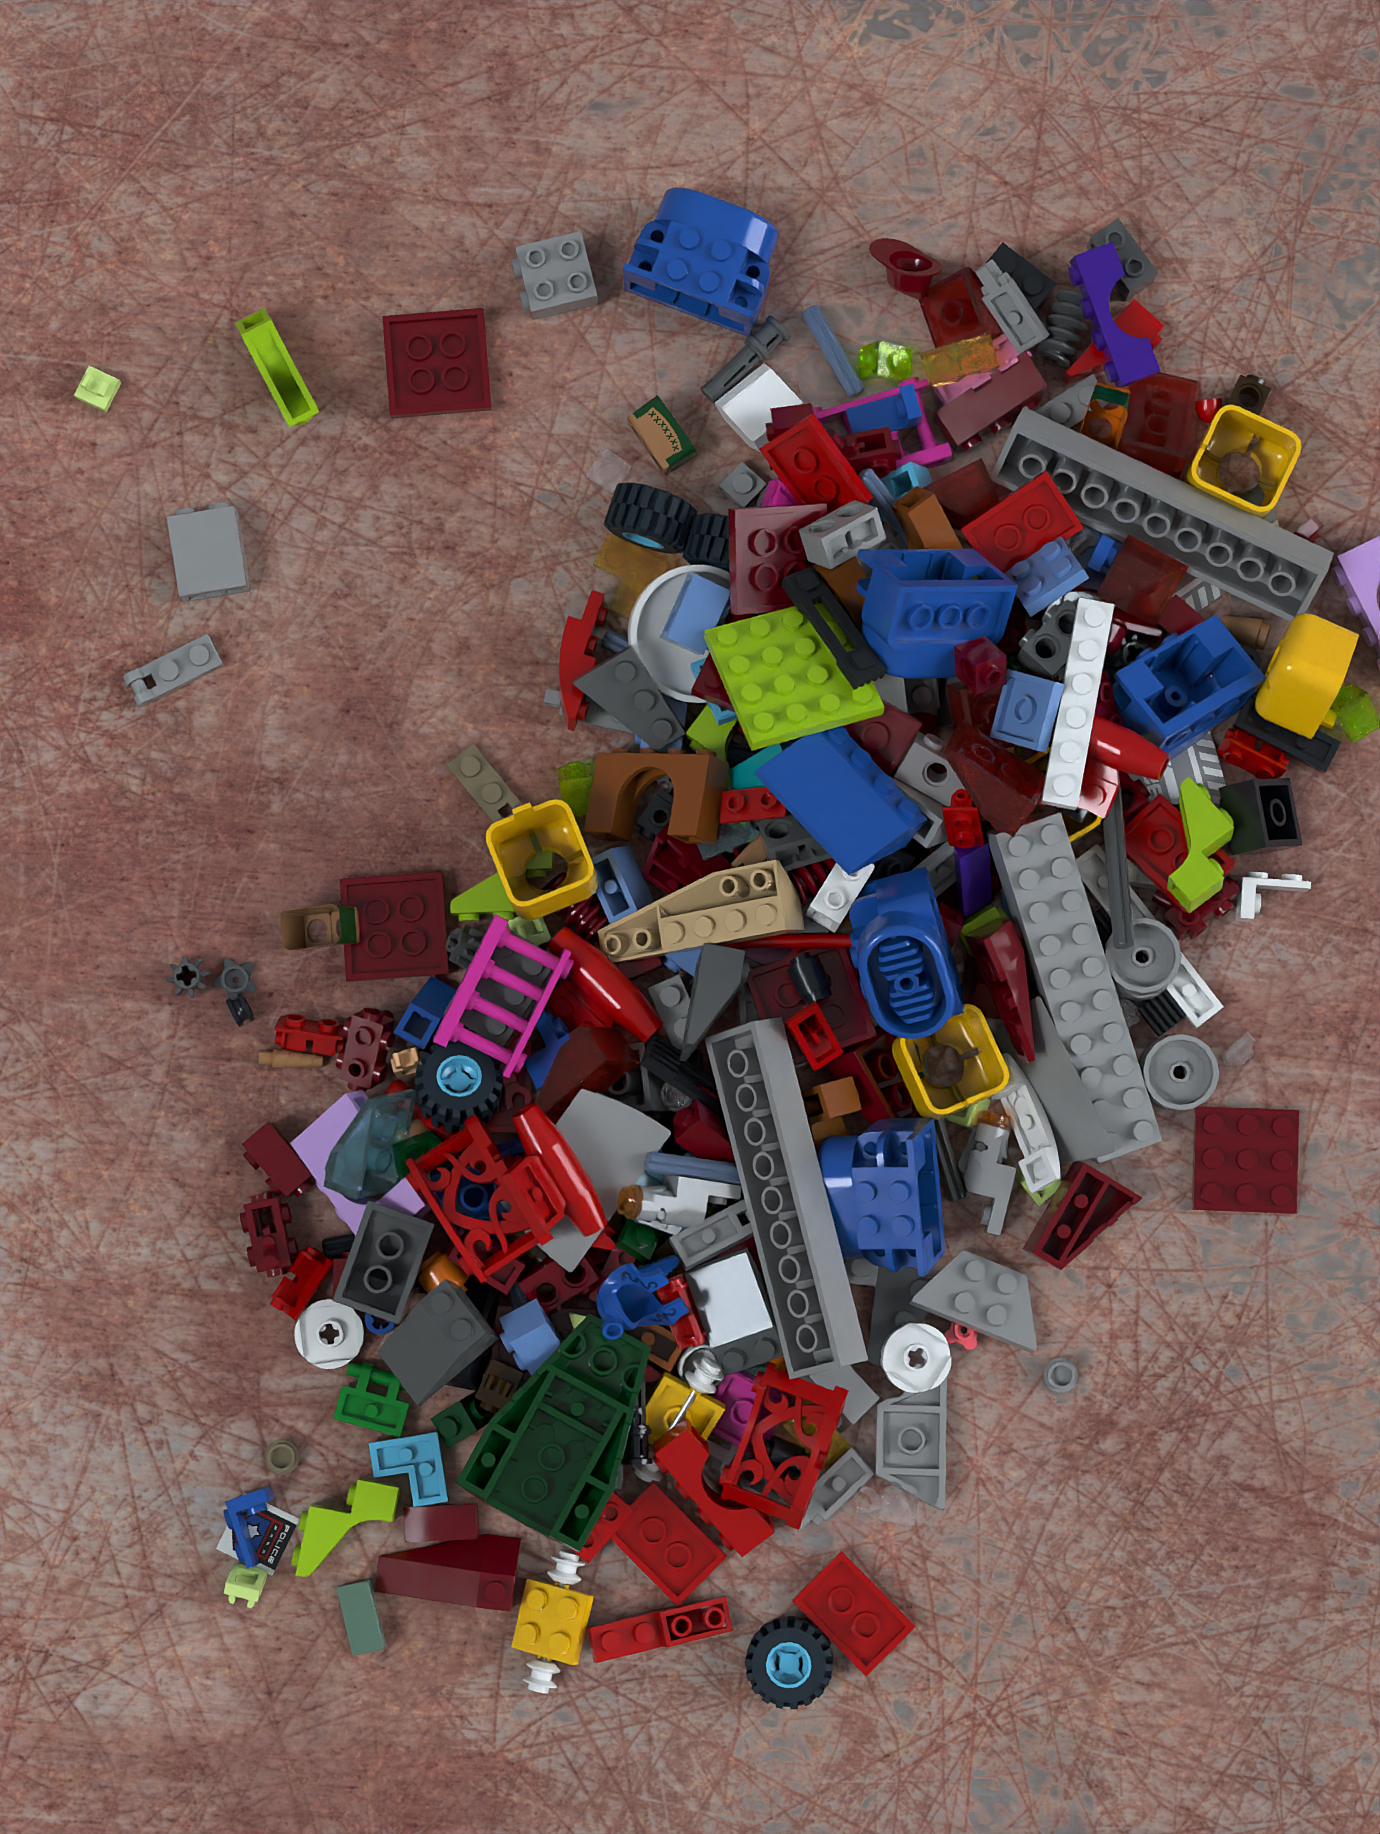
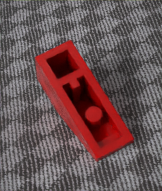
[1063,299,1164,384]

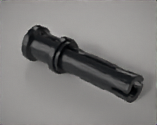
[621,1373,652,1465]

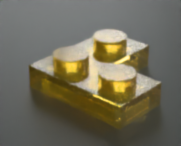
[593,534,669,620]

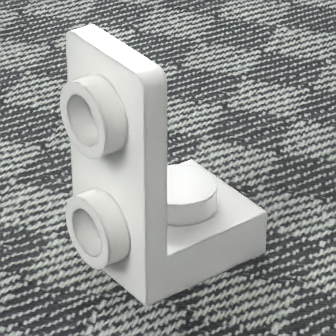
[805,863,874,933]
[1235,872,1311,922]

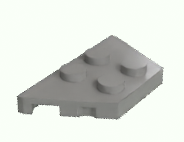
[909,1250,1037,1353]
[875,1377,947,1510]

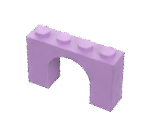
[1331,536,1380,670]
[290,1090,442,1236]

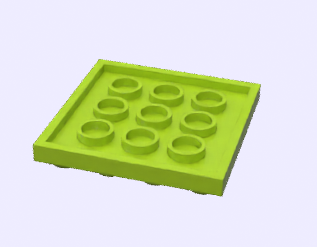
[704,602,884,751]

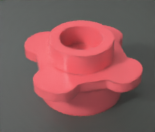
[944,1322,978,1350]

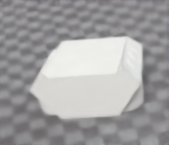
[714,363,804,452]

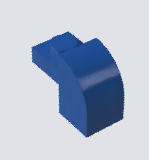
[524,1011,586,1097]

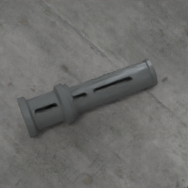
[700,315,790,405]

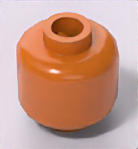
[418,1250,469,1294]

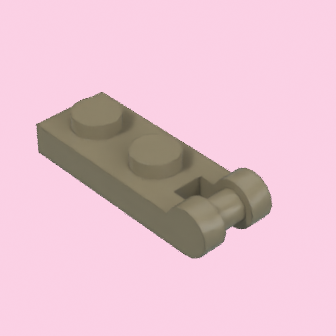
[447,744,523,823]

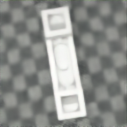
[991,1053,1060,1193]

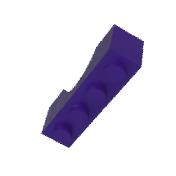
[1068,242,1160,388]

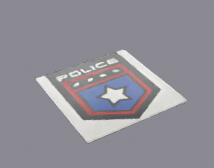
[216,1492,299,1576]

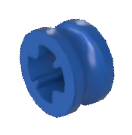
[365,1313,396,1335]

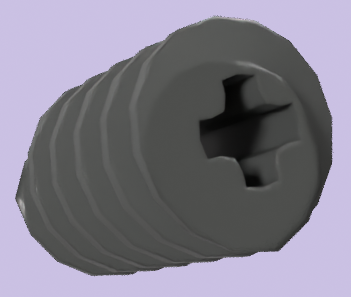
[1035,290,1091,368]

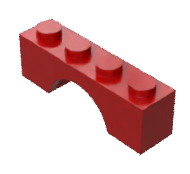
[653,1417,775,1557]

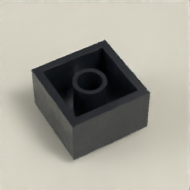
[1219,778,1303,856]

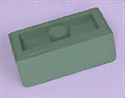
[336,1579,387,1656]

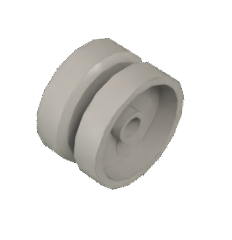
[1103,918,1182,1001]
[1138,1034,1219,1111]

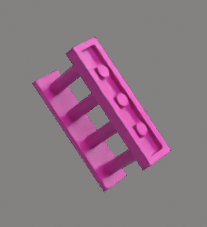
[812,377,952,469]
[433,914,574,1078]

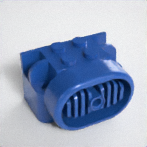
[623,187,779,337]
[856,549,1018,679]
[1112,615,1266,761]
[849,867,965,1039]
[817,1118,946,1276]

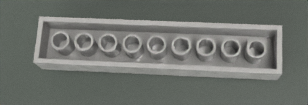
[989,407,1334,622]
[985,810,1163,1164]
[704,1017,868,1380]

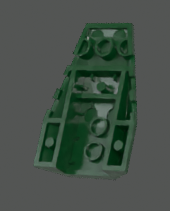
[455,1313,651,1552]

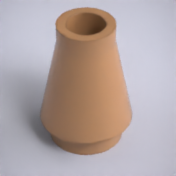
[1221,614,1271,650]

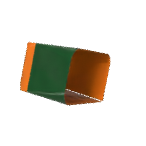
[1080,382,1130,450]

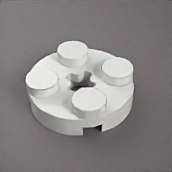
[294,1299,365,1369]
[880,1322,951,1393]

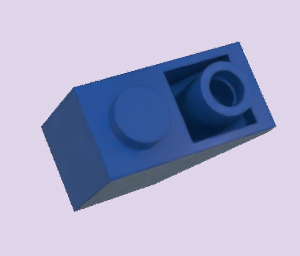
[394,976,457,1053]

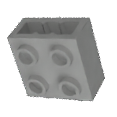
[511,231,598,320]

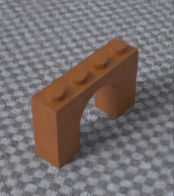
[813,486,963,632]
[583,748,729,845]

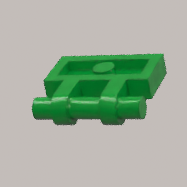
[333,1361,410,1437]

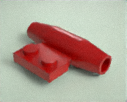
[1041,714,1170,818]
[546,927,665,1050]
[500,1103,608,1237]

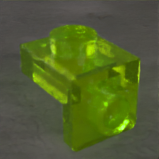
[857,341,913,383]
[1330,683,1380,743]
[558,761,593,817]

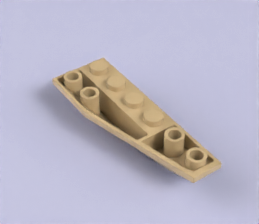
[598,860,805,963]

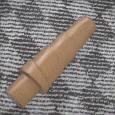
[258,1049,323,1068]

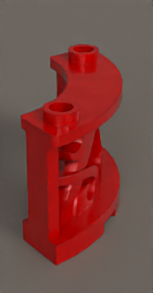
[405,1114,554,1284]
[718,1362,849,1530]

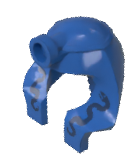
[596,1255,689,1340]

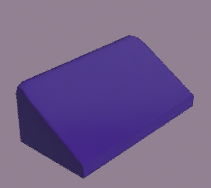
[953,840,992,916]

